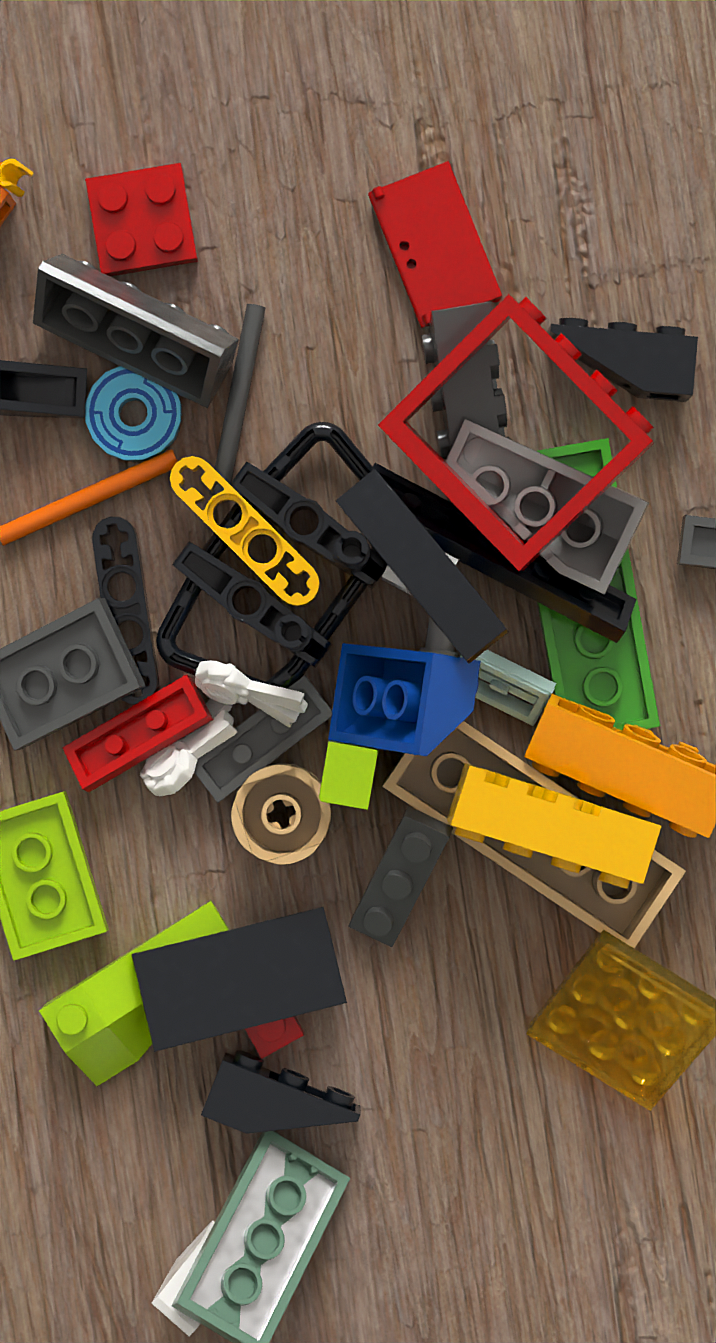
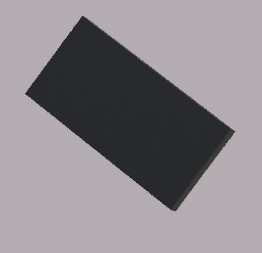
[131,907,347,1052]

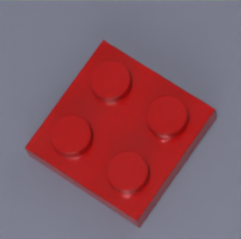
[85,163,198,277]

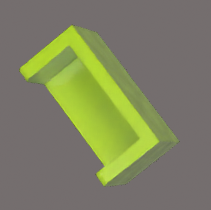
[319,740,378,810]

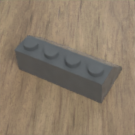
[33,254,239,408]

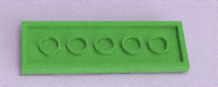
[537,438,660,730]

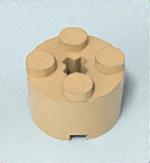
[231,763,332,865]

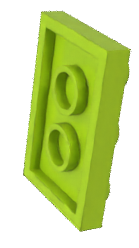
[0,791,109,961]

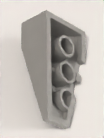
[446,419,649,594]

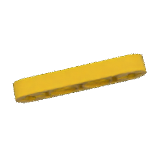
[170,456,320,607]

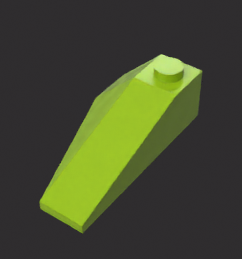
[39,900,230,1086]

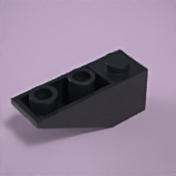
[547,318,698,402]
[201,1050,361,1134]

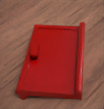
[368,161,502,329]

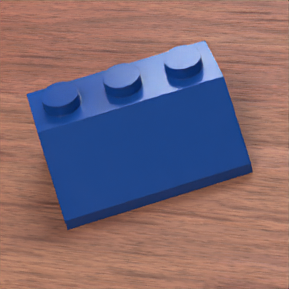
[328,643,481,756]

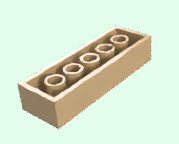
[382,721,686,954]

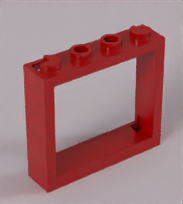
[378,294,654,571]

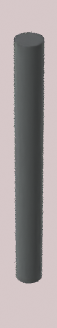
[209,304,266,495]

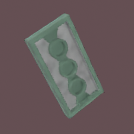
[171,1131,350,1343]

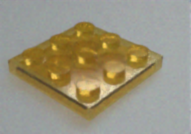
[526,929,716,1111]

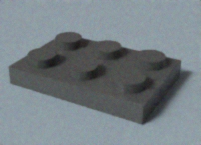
[0,598,146,751]

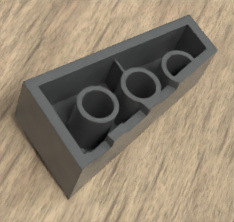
[421,301,510,512]

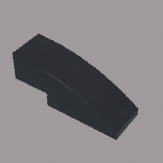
[0,360,87,418]

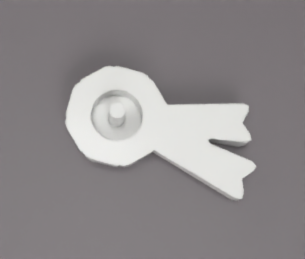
[195,660,308,727]
[140,698,237,796]

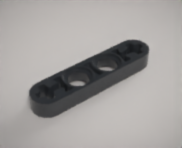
[92,516,159,704]

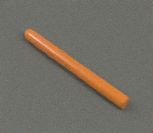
[0,449,178,546]

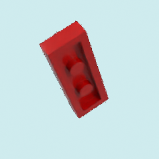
[62,674,214,792]

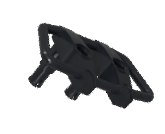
[156,422,387,689]

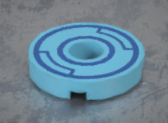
[85,366,182,462]

